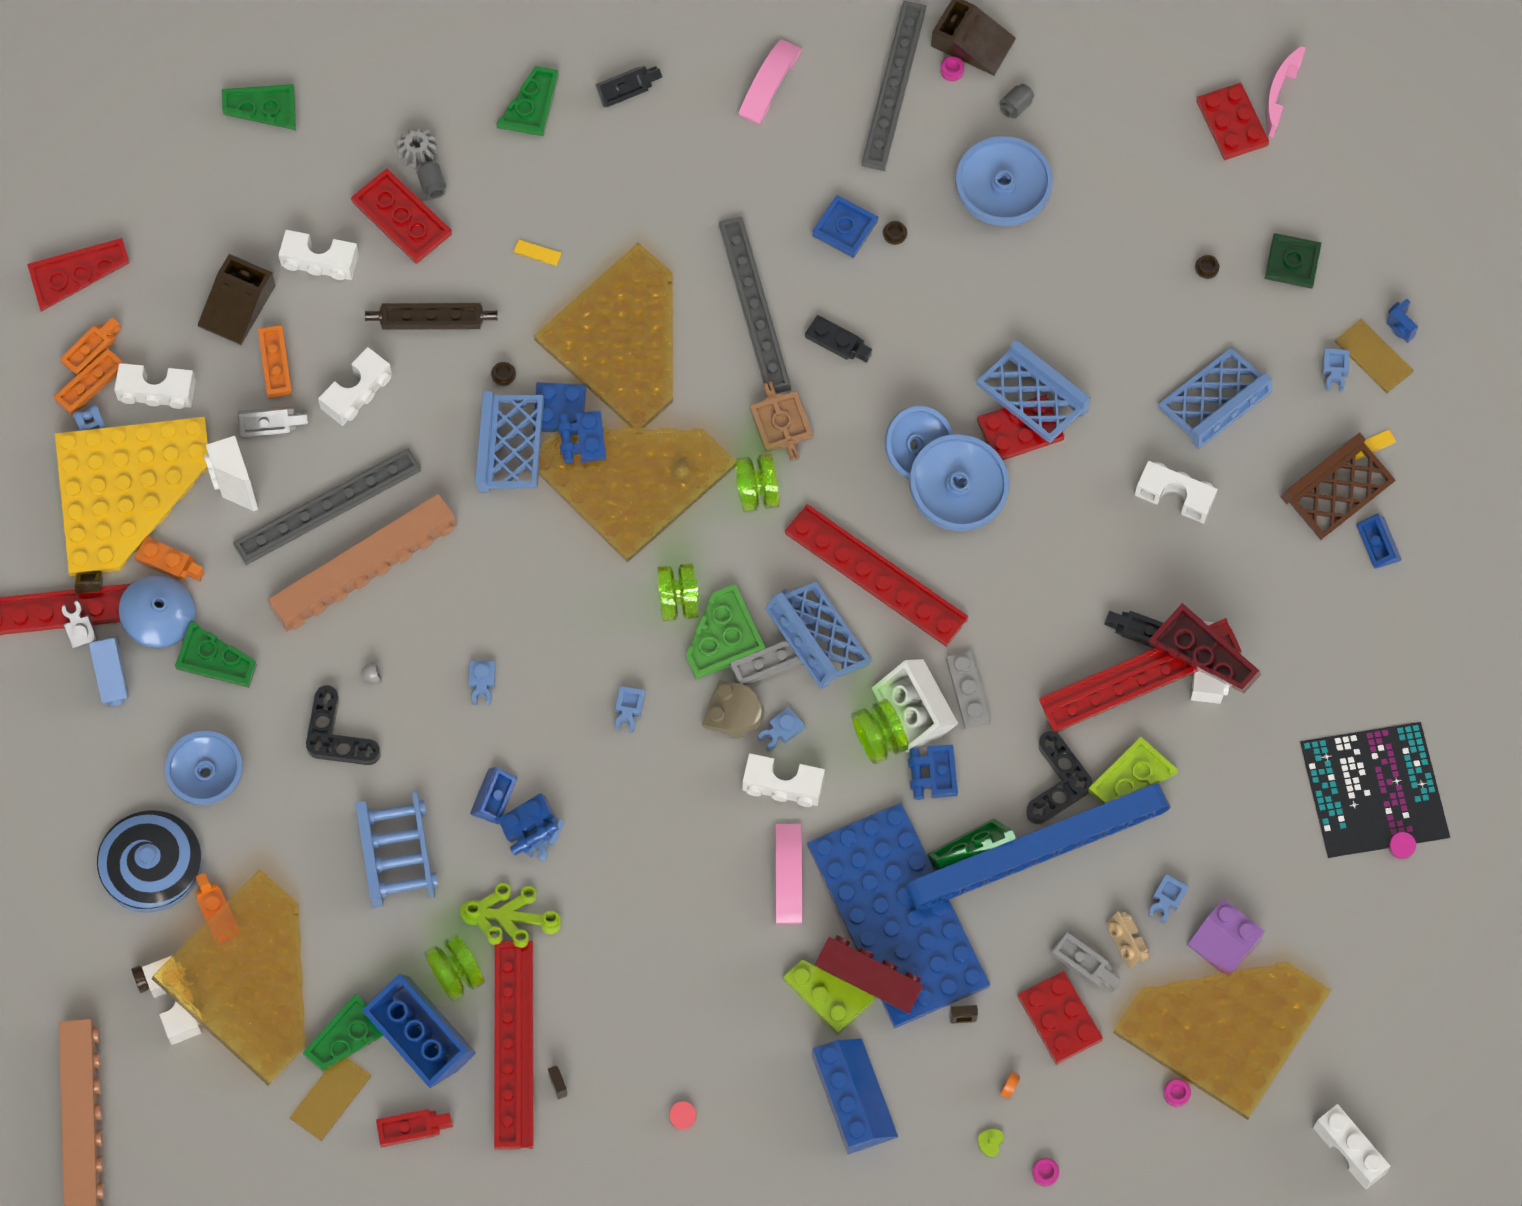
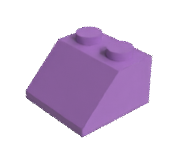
[1188,899,1265,978]

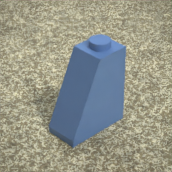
[89,636,129,707]

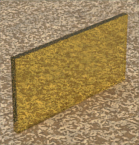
[1335,319,1414,393]
[290,1058,371,1141]

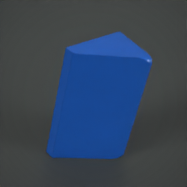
[1356,513,1402,569]
[470,767,517,824]

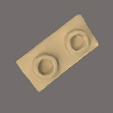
[1106,911,1150,969]

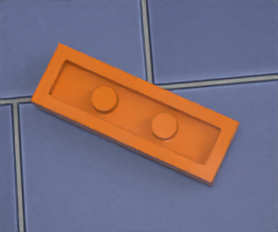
[258,325,293,399]
[53,349,125,416]

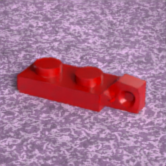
[376,1109,453,1148]

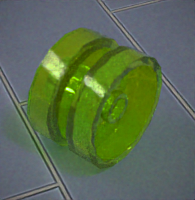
[736,453,779,512]
[657,563,699,621]
[851,699,909,764]
[424,933,485,1002]

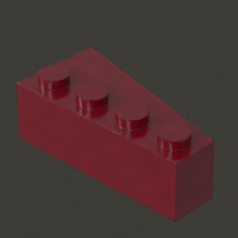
[1148,603,1261,693]
[815,935,924,1014]

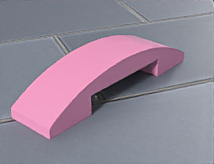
[739,39,802,125]
[1266,46,1306,137]
[775,824,802,924]

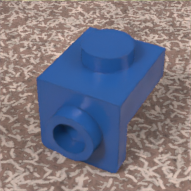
[1386,299,1418,343]

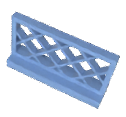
[976,340,1090,443]
[1158,348,1272,449]
[475,392,544,492]
[765,581,872,689]

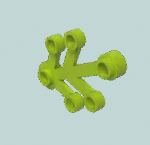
[460,883,561,948]

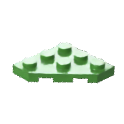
[686,584,766,680]

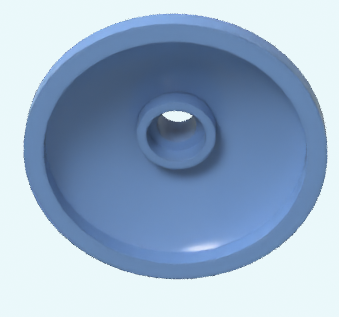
[884,406,953,479]
[118,575,195,648]
[165,731,243,805]

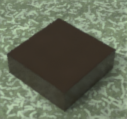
[74,571,103,593]
[950,1005,978,1024]
[548,1066,567,1100]

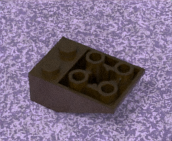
[931,0,1016,76]
[198,254,276,345]

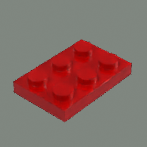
[1196,83,1269,160]
[977,394,1065,460]
[1018,971,1103,1065]

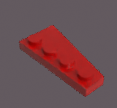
[27,238,129,312]

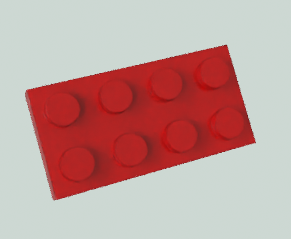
[351,168,452,264]

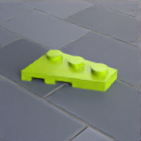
[1089,737,1179,805]
[783,960,876,1035]

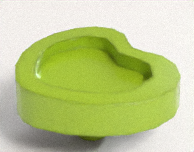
[977,1129,1004,1158]

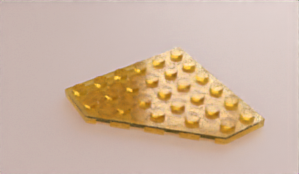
[534,243,673,433]
[526,427,737,562]
[151,869,306,1086]
[1113,961,1331,1120]

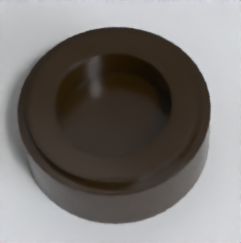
[131,965,149,993]

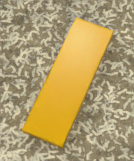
[514,239,562,266]
[1355,429,1396,460]

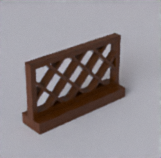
[1281,432,1396,540]

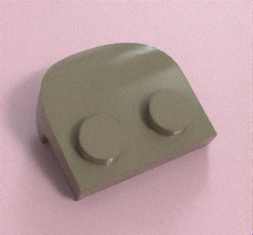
[702,680,764,738]

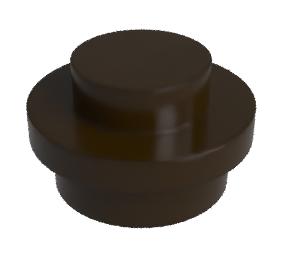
[883,221,907,245]
[1195,255,1220,279]
[491,362,516,386]

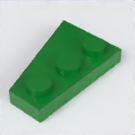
[496,66,559,136]
[222,84,296,131]
[175,620,257,688]
[927,818,1016,869]
[303,993,384,1072]

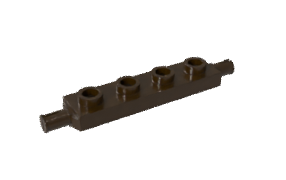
[365,303,498,330]

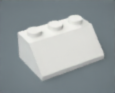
[204,436,258,511]
[872,659,958,752]

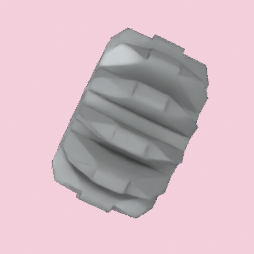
[396,127,438,169]

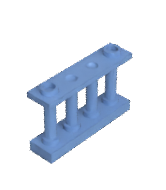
[355,792,438,908]

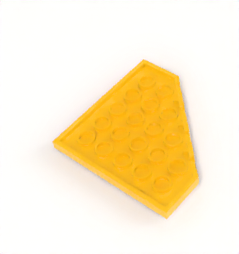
[55,417,208,577]

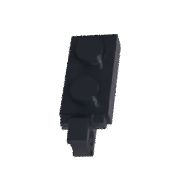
[595,66,663,108]
[805,315,872,363]
[1104,611,1163,648]

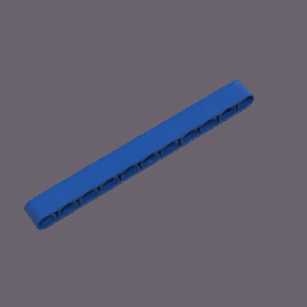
[906,784,1171,911]

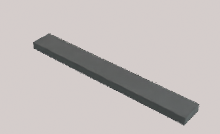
[862,1,927,171]
[719,217,791,393]
[233,448,421,565]

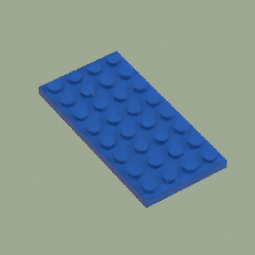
[807,803,990,1029]

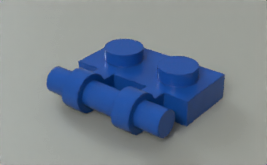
[557,410,607,464]
[908,745,958,800]
[498,793,559,856]

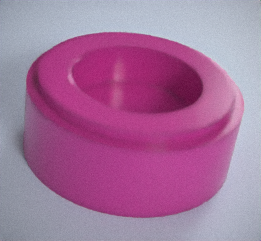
[940,56,964,81]
[1389,832,1416,859]
[1163,1079,1191,1107]
[1032,1158,1059,1187]

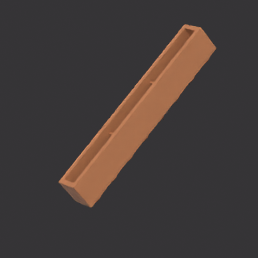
[268,494,456,631]
[59,1019,105,1206]

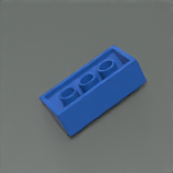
[362,974,476,1088]
[812,1039,898,1155]

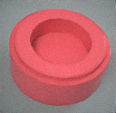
[669,1102,696,1130]

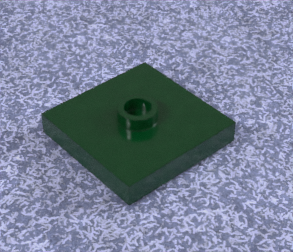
[1264,233,1322,289]

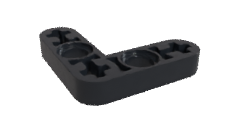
[306,685,381,765]
[1026,731,1092,824]

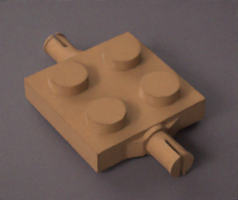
[750,382,813,461]

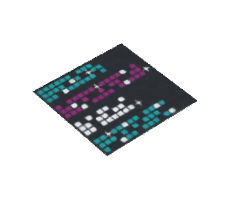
[1300,722,1451,858]

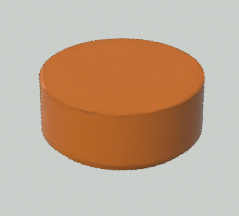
[999,1071,1020,1099]

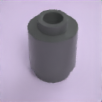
[999,84,1034,118]
[416,161,446,199]

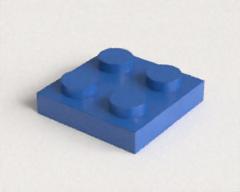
[812,195,879,258]
[533,382,586,434]

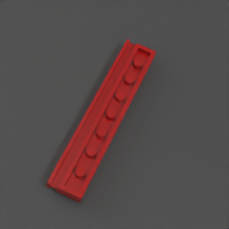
[785,504,968,647]
[0,583,132,635]
[1039,618,1242,733]
[494,941,534,1150]

